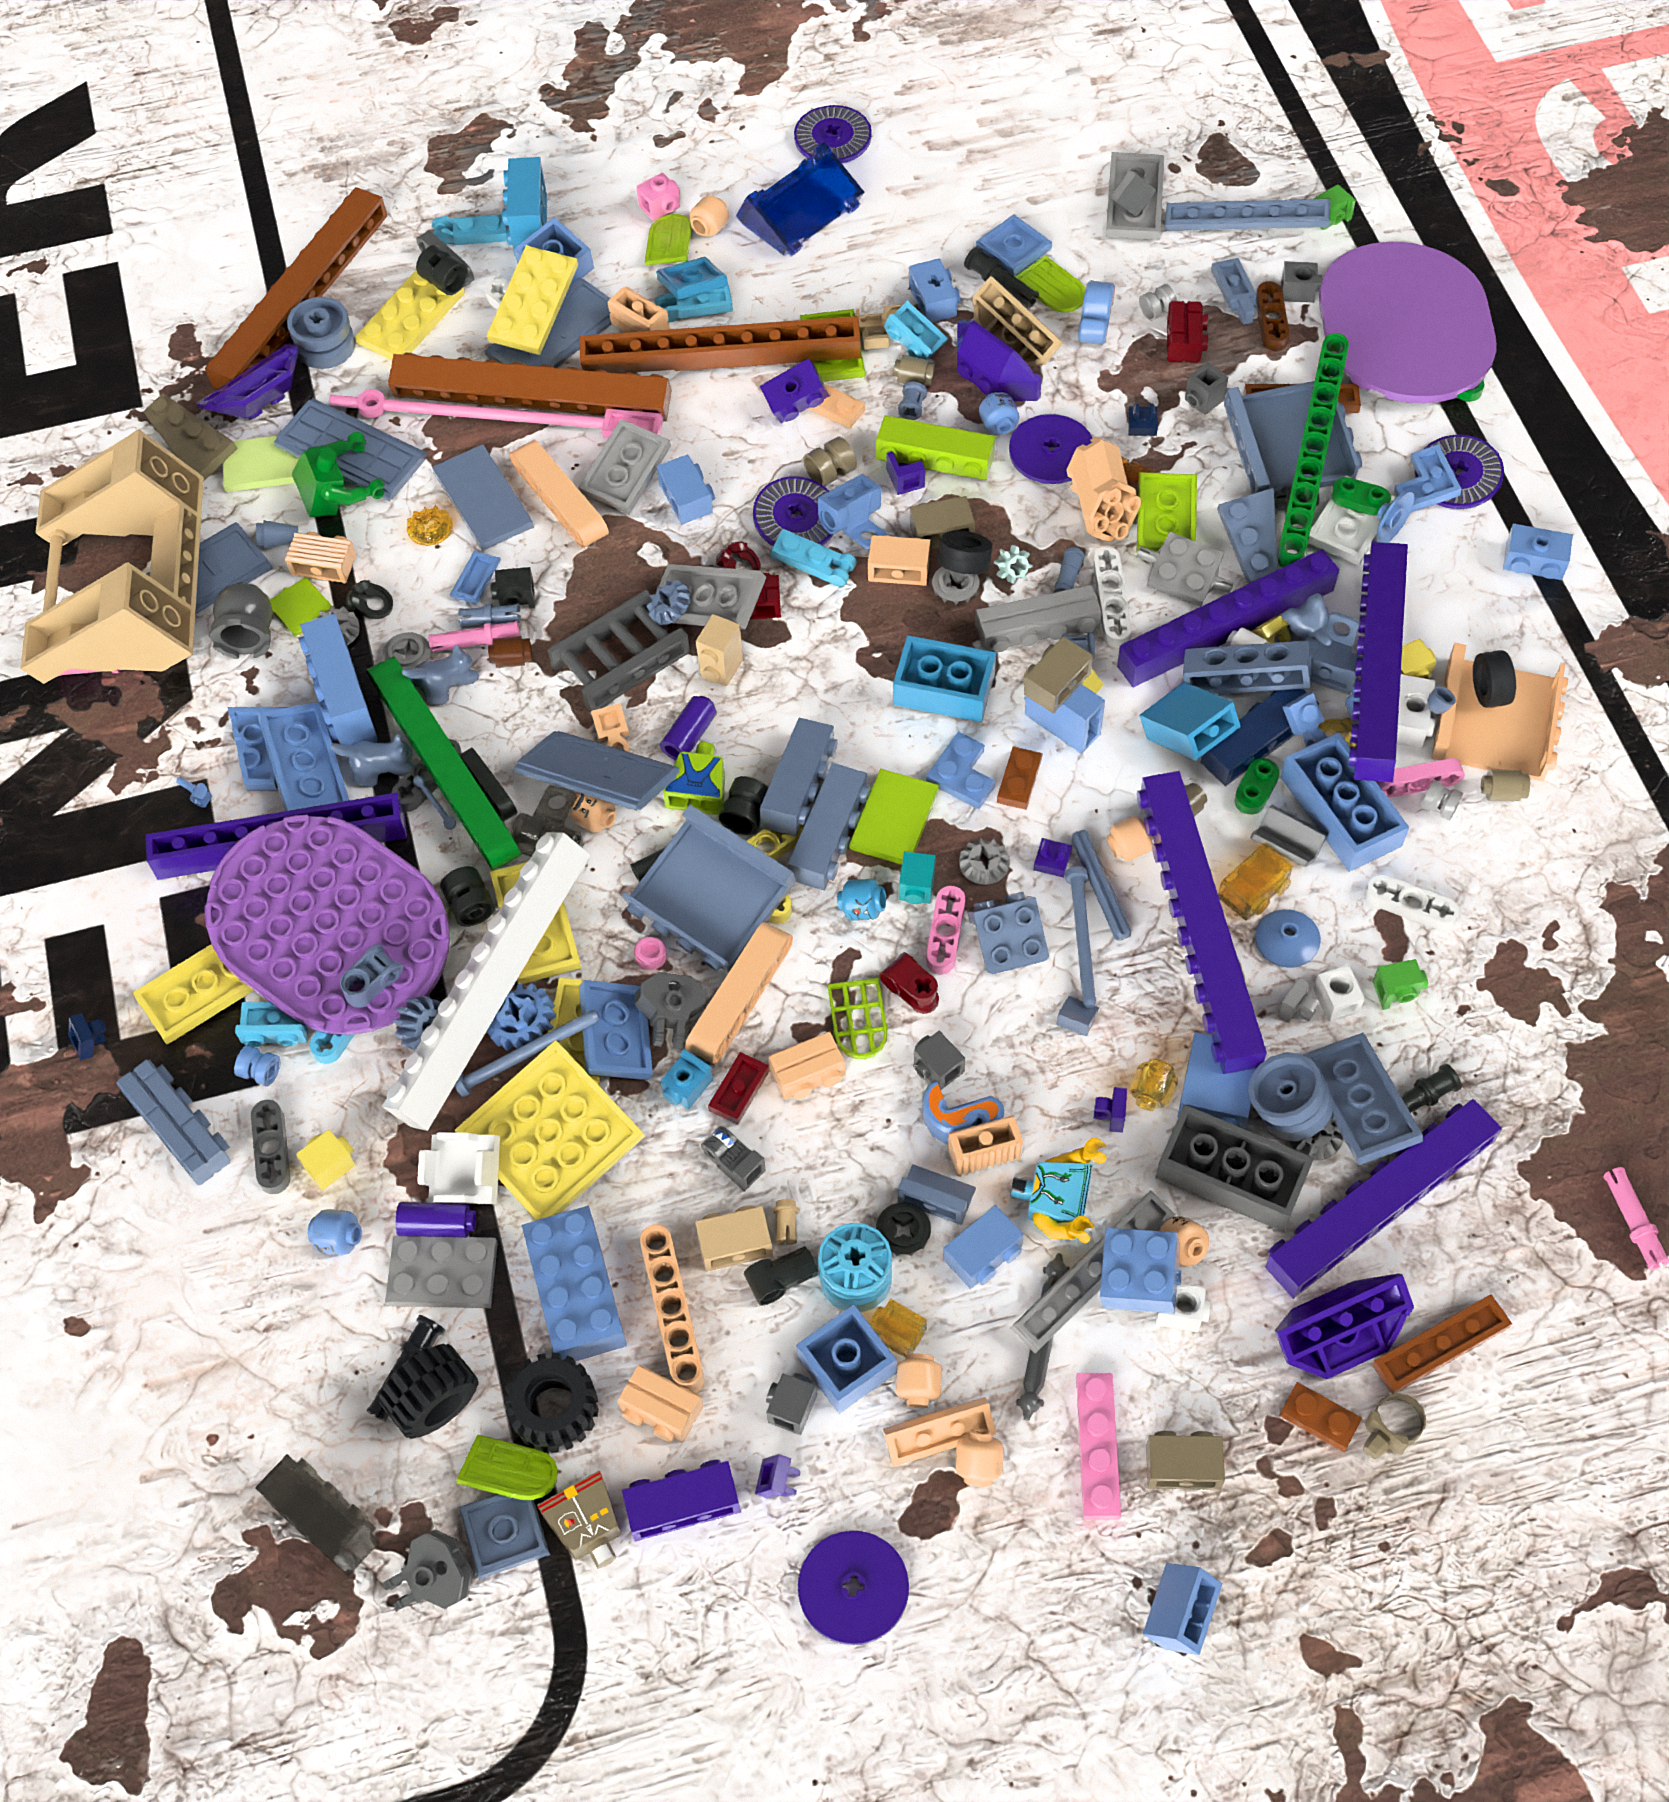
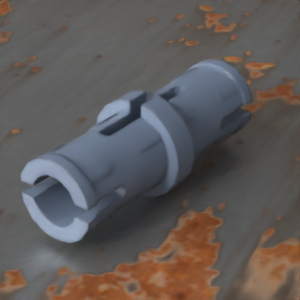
[458,604,521,628]

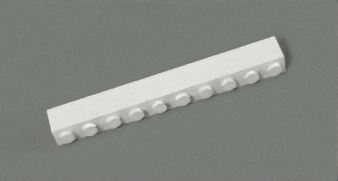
[382,832,590,1131]

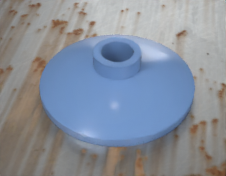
[1376,490,1414,543]
[1255,909,1321,968]

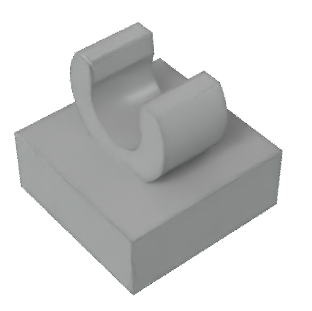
[1278,978,1319,1023]

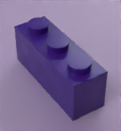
[622,1459,741,1542]

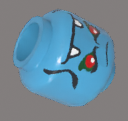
[837,879,886,921]

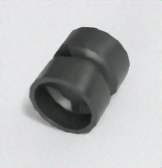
[416,245,468,295]
[718,776,768,835]
[440,866,495,927]

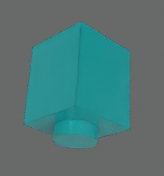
[899,852,936,904]

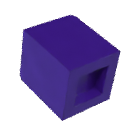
[886,451,925,495]

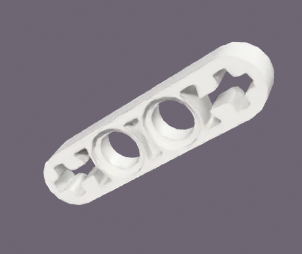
[1093,546,1132,648]

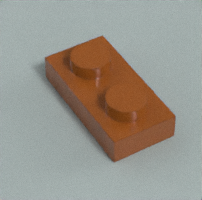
[997,746,1043,810]
[1279,1382,1362,1452]

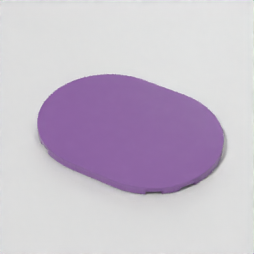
[1319,242,1497,403]
[205,815,450,1035]

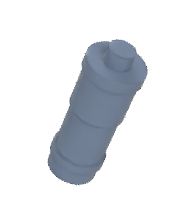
[1054,547,1085,593]

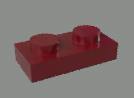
[708,1052,770,1125]

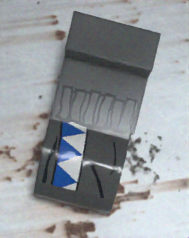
[701,1126,766,1192]

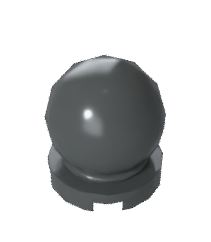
[209,582,273,659]

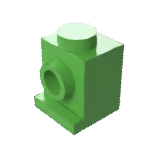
[1313,184,1356,231]
[1372,959,1428,1010]

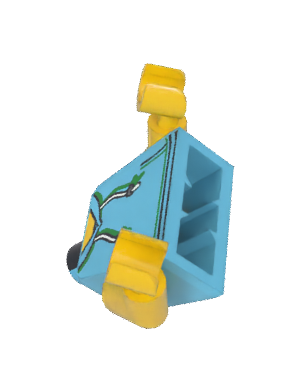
[1010,1138,1106,1243]

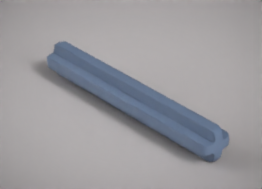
[1071,830,1132,941]

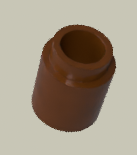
[488,636,532,668]

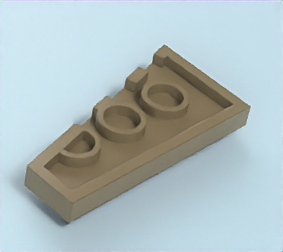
[143,393,238,481]

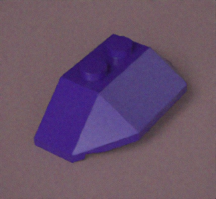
[957,320,1042,401]
[196,344,299,420]
[1275,1273,1414,1379]

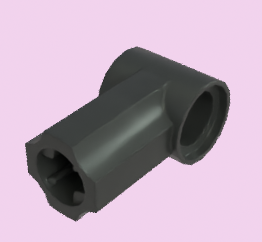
[744,1246,819,1306]

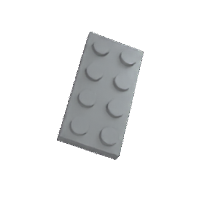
[1106,152,1164,240]
[649,564,766,630]

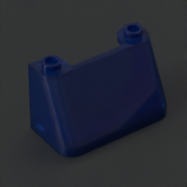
[736,142,865,256]

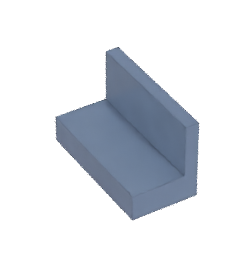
[898,1164,976,1225]

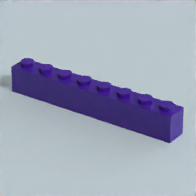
[1117,549,1340,688]
[146,792,407,880]
[1265,1099,1502,1299]

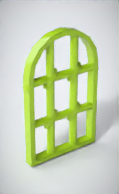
[827,977,888,1059]

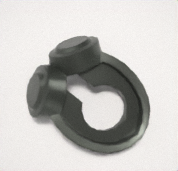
[345,580,393,619]

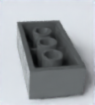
[1155,1105,1314,1232]

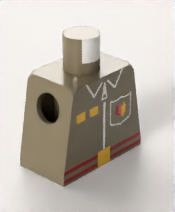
[537,1471,621,1569]

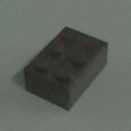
[255,1454,379,1577]

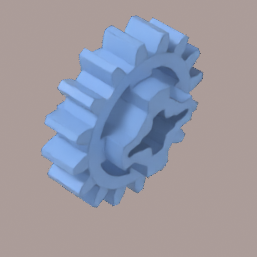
[486,983,556,1052]

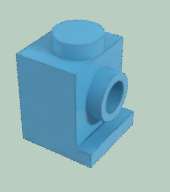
[660,1049,713,1110]

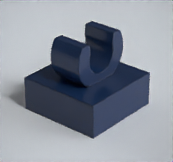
[1128,403,1158,436]
[68,1013,106,1061]

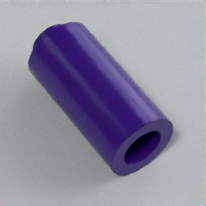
[659,696,717,761]
[396,1202,476,1238]

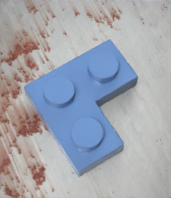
[1394,444,1462,513]
[926,731,995,809]

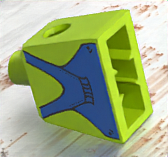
[663,742,725,815]

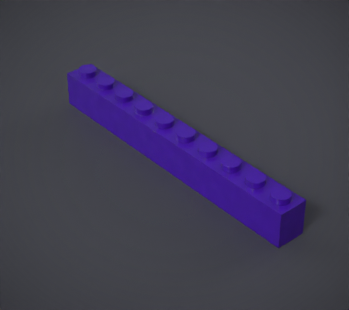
[1348,542,1408,782]
[1136,771,1267,1074]

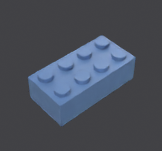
[298,614,378,746]
[1281,733,1409,872]
[522,1205,627,1362]

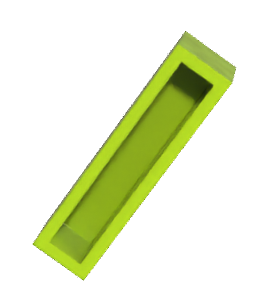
[876,415,996,481]

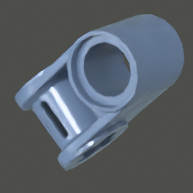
[340,944,404,1008]

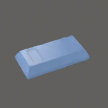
[450,550,501,605]

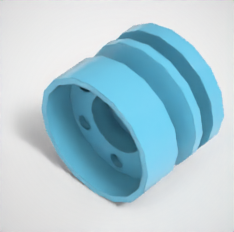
[818,1223,892,1313]

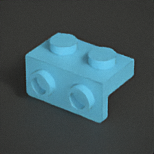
[884,301,948,360]
[235,1002,308,1047]

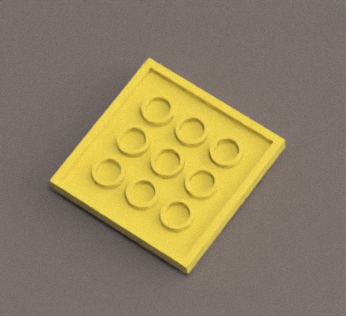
[455,1040,645,1220]

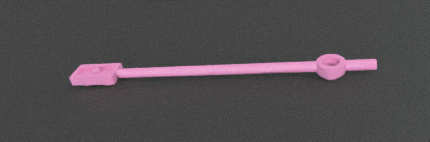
[329,389,663,438]

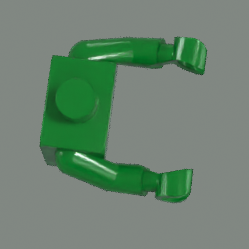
[292,432,385,517]

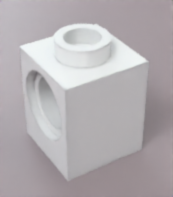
[1313,965,1365,1022]
[1156,1283,1211,1333]

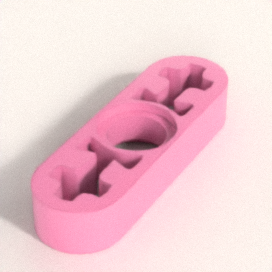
[1376,758,1465,798]
[926,886,965,975]

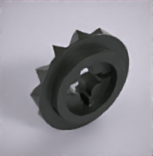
[876,1202,931,1256]

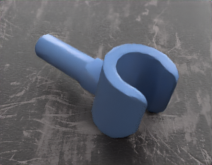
[176,777,212,807]

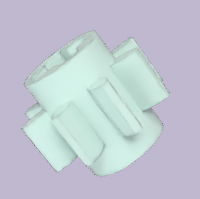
[993,545,1033,584]

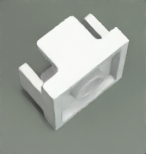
[418,1133,500,1204]

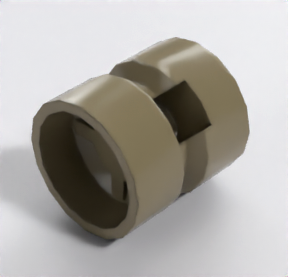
[803,436,857,486]

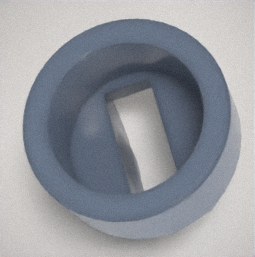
[1427,686,1456,714]

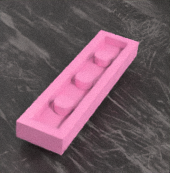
[1076,1373,1121,1520]

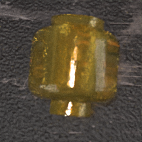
[1129,1059,1178,1111]

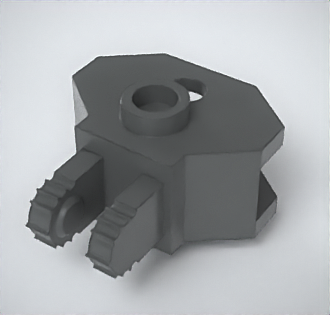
[634,972,706,1049]
[382,1529,473,1612]

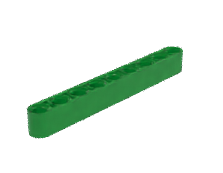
[1278,333,1349,568]
[366,655,521,871]

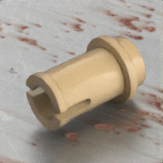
[773,1199,800,1245]

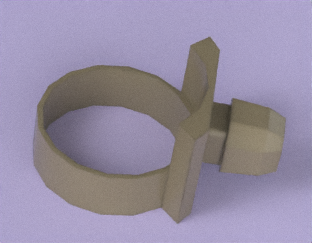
[1363,1393,1426,1459]

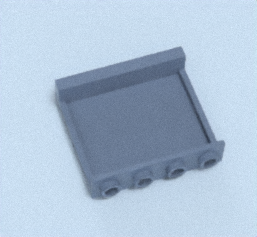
[1224,376,1362,494]
[622,805,796,973]

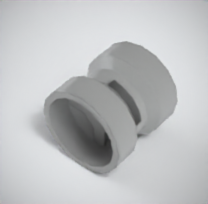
[1139,284,1177,321]
[1420,779,1464,821]

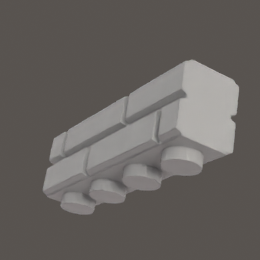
[975,585,1101,652]

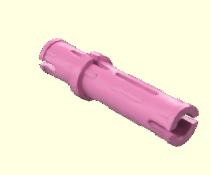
[428,621,520,653]
[1603,1167,1669,1270]

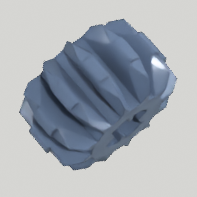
[393,995,441,1051]

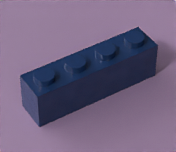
[1200,689,1320,787]

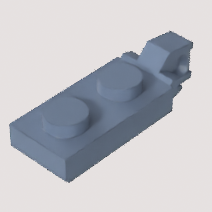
[1211,258,1257,325]

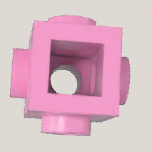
[636,172,680,221]

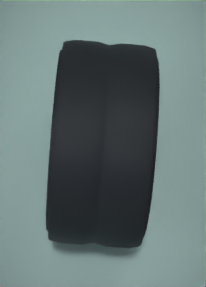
[937,531,993,574]
[1473,650,1516,708]

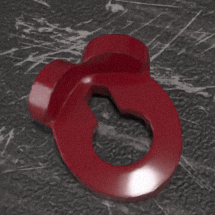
[716,541,761,571]

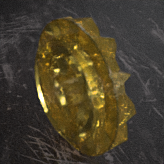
[406,505,453,546]

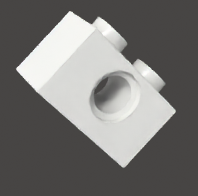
[1397,674,1436,748]

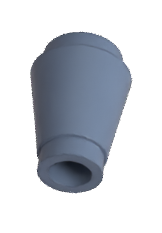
[256,520,299,549]

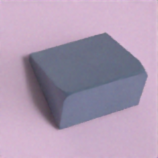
[1056,996,1099,1036]

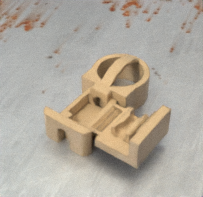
[855,304,902,350]

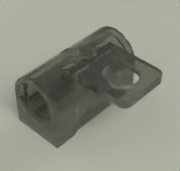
[511,785,584,857]

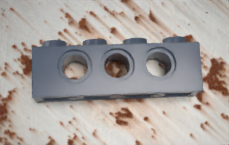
[1183,640,1312,694]

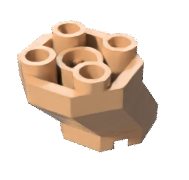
[1067,437,1141,542]

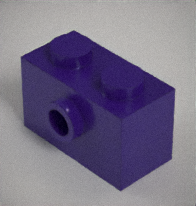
[760,358,830,423]

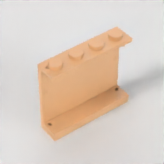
[1431,642,1569,781]

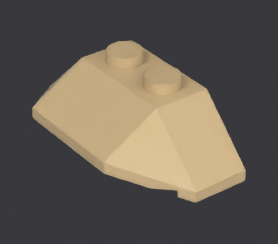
[972,276,1063,369]

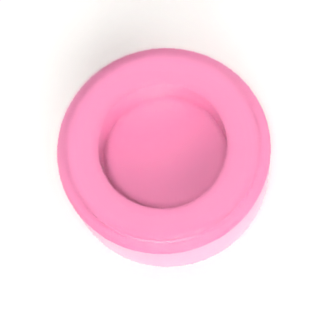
[634,937,667,970]

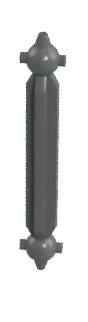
[1016,1253,1070,1421]

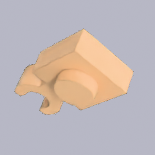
[591,703,630,752]

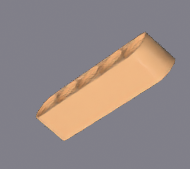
[509,439,609,548]
[685,922,793,1065]
[640,1224,704,1394]

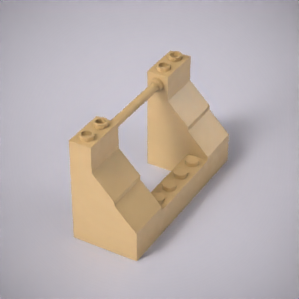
[20,429,204,683]

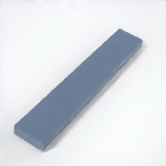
[1165,199,1331,231]

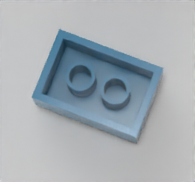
[502,157,547,256]
[893,635,996,722]

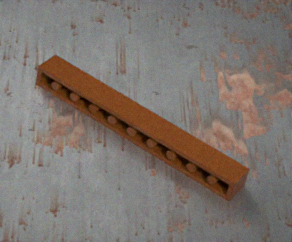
[205,187,387,389]
[579,316,861,374]
[388,353,672,421]

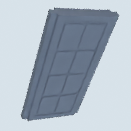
[484,278,612,368]
[274,398,427,501]
[146,522,273,614]
[514,731,679,811]

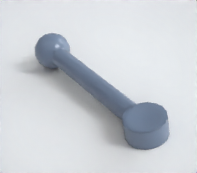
[413,775,456,830]

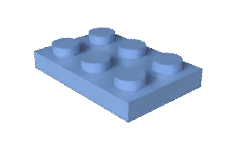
[579,980,653,1080]

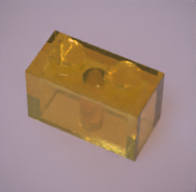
[1218,843,1293,921]

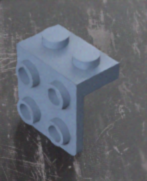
[967,892,1049,974]

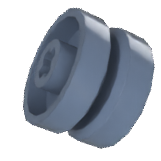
[287,297,356,369]
[1248,1053,1334,1141]

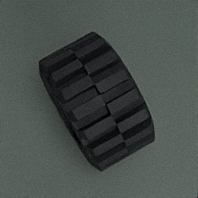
[379,1344,479,1439]
[504,1352,599,1453]

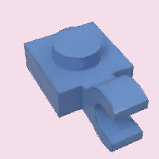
[1282,693,1327,747]

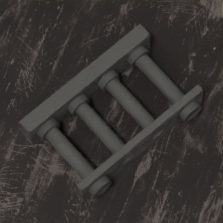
[548,589,690,714]

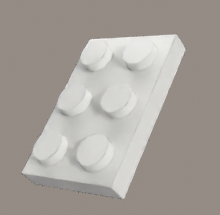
[1308,476,1396,566]

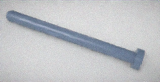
[1065,866,1096,1009]
[455,1010,600,1097]

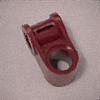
[879,952,939,1014]

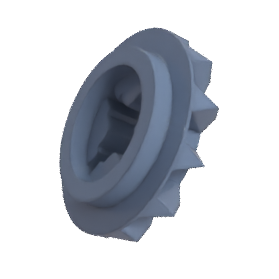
[646,580,691,625]

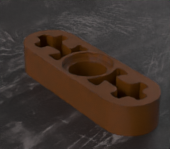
[1256,281,1289,351]

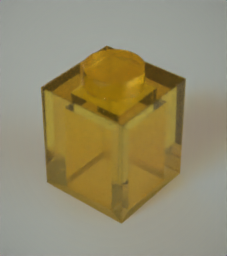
[870,1298,927,1358]

